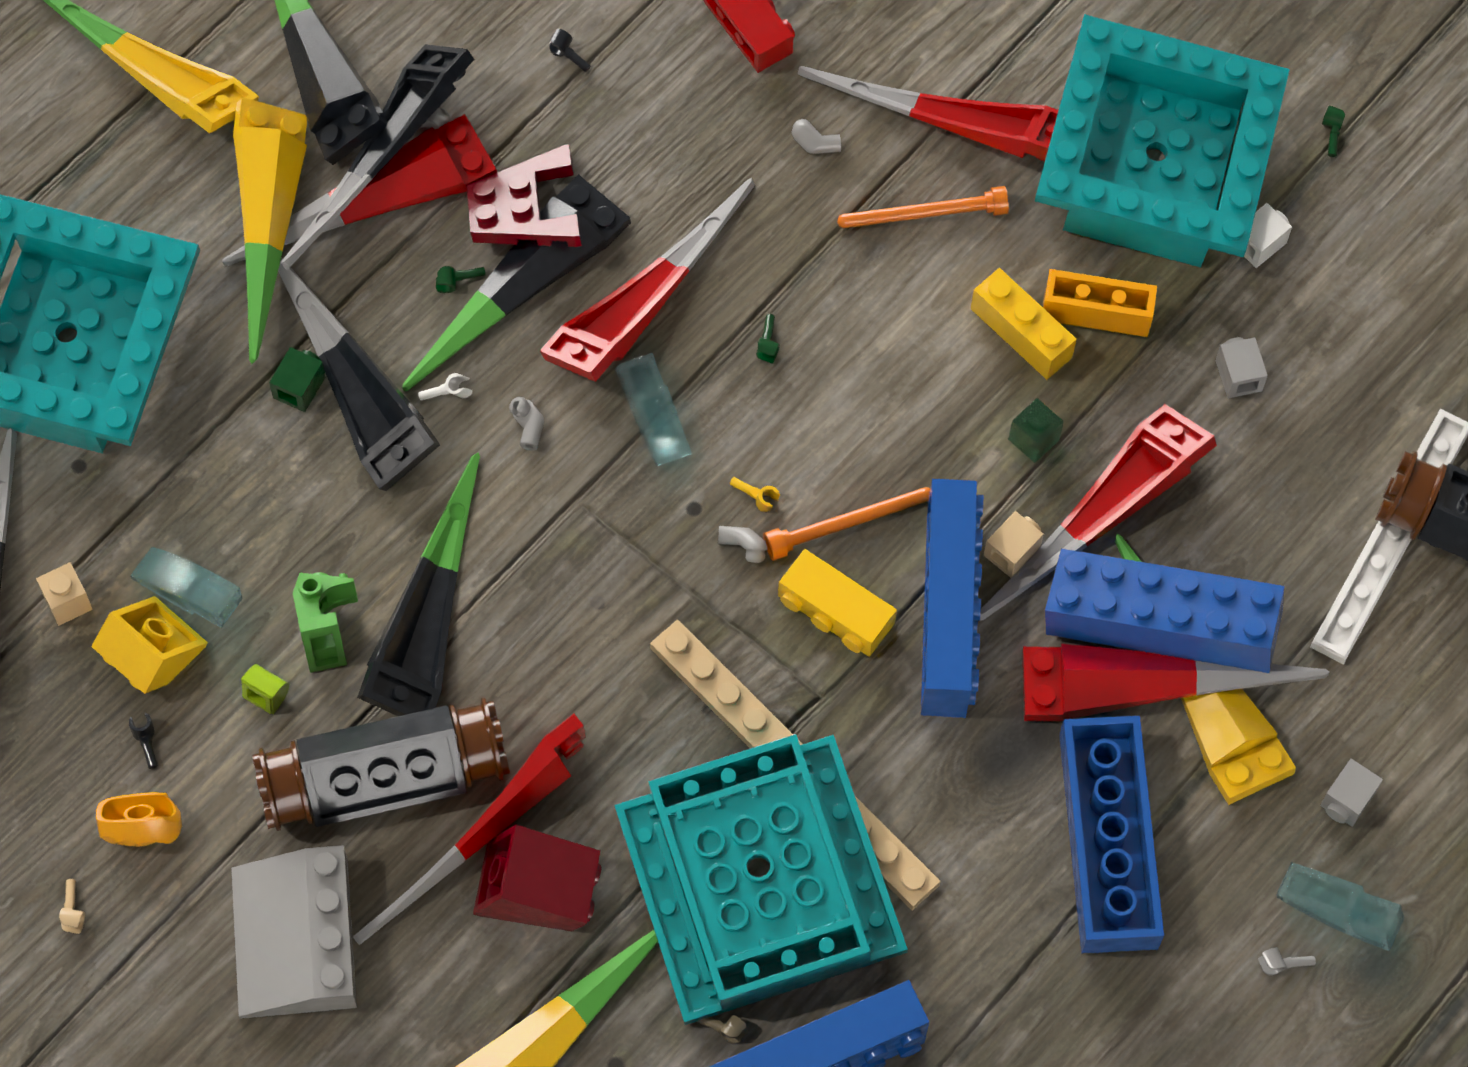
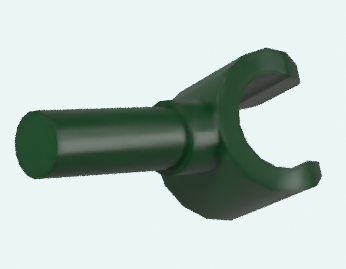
[1322,105,1345,157]
[436,266,486,293]
[756,314,780,364]

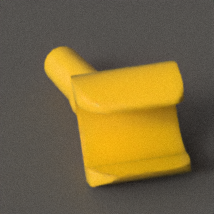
[730,477,780,512]

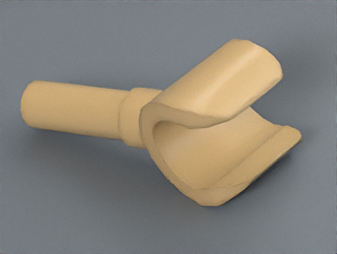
[59,879,85,934]

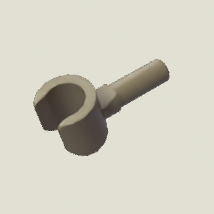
[697,1015,748,1044]

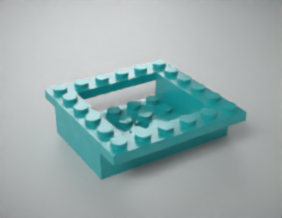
[1034,14,1290,268]
[0,194,200,454]
[614,734,908,1025]

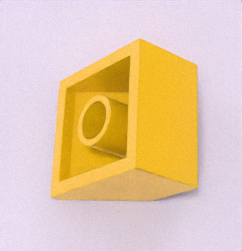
[91,596,208,694]

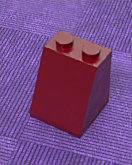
[473,825,602,932]

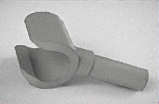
[1258,947,1316,976]

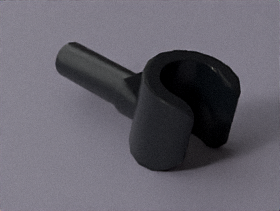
[549,29,591,72]
[129,713,158,769]

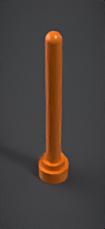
[837,186,1009,228]
[763,487,930,561]

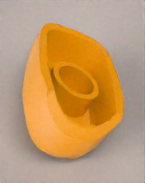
[96,792,182,847]

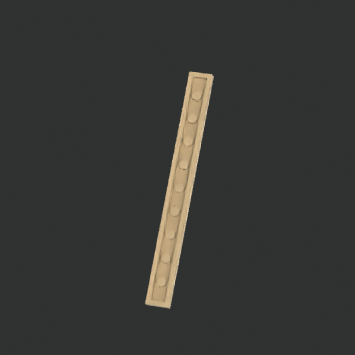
[650,619,940,911]

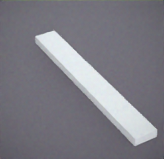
[1310,409,1468,665]

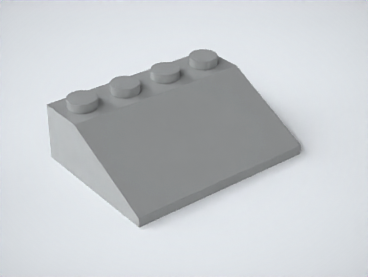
[231,845,357,1019]

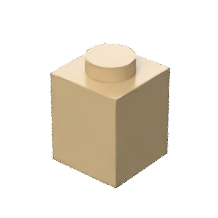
[984,511,1044,578]
[36,562,93,626]

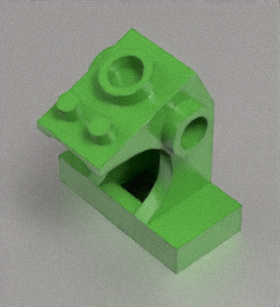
[293,572,358,673]

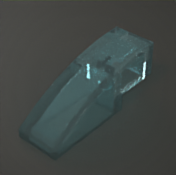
[615,353,692,466]
[130,547,243,628]
[1276,862,1404,951]

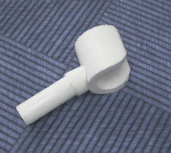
[418,373,472,401]

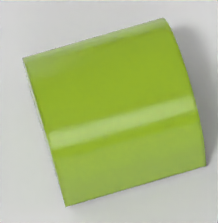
[241,664,289,715]

